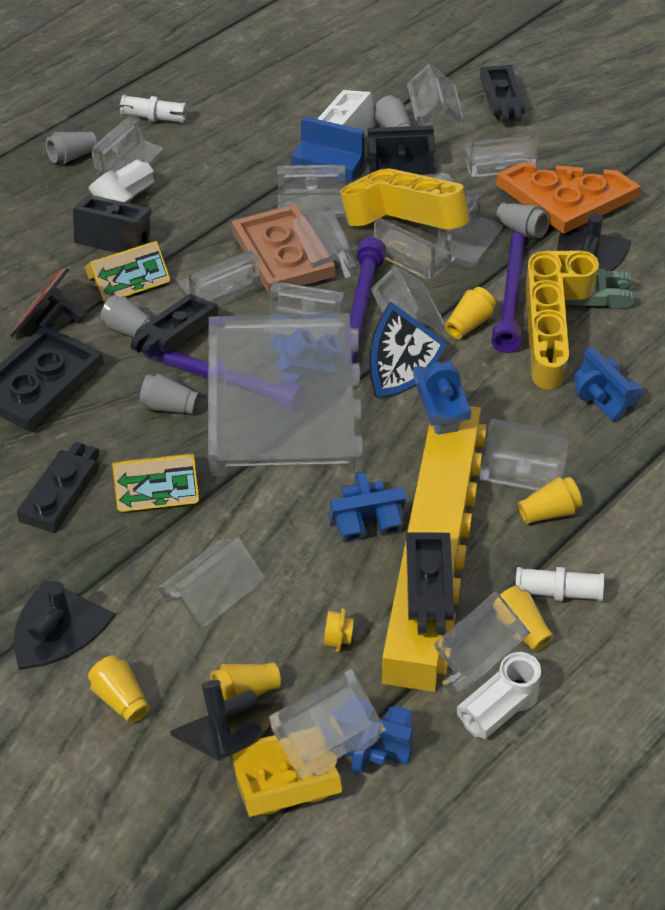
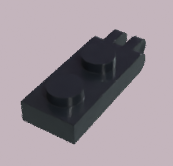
[480,65,525,123]
[130,293,218,358]
[17,441,99,533]
[406,532,454,635]

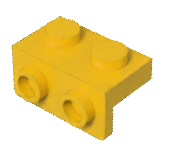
[232,724,342,817]

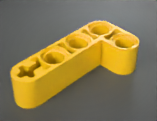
[340,169,470,229]
[526,251,599,390]

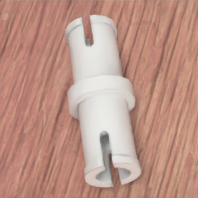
[120,95,187,124]
[516,567,604,601]

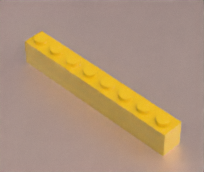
[382,406,487,692]

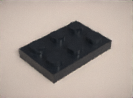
[0,325,104,432]

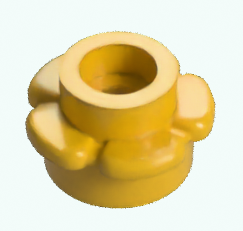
[323,608,354,652]

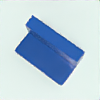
[291,117,365,181]

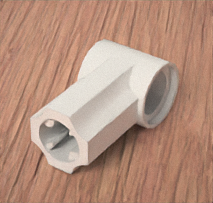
[88,159,155,203]
[457,652,541,739]

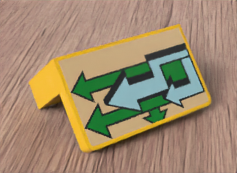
[84,241,170,303]
[112,453,199,512]

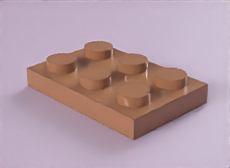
[231,204,335,295]

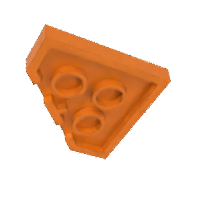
[496,162,641,234]

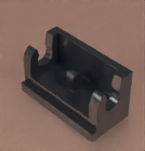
[367,125,436,175]
[73,194,151,253]

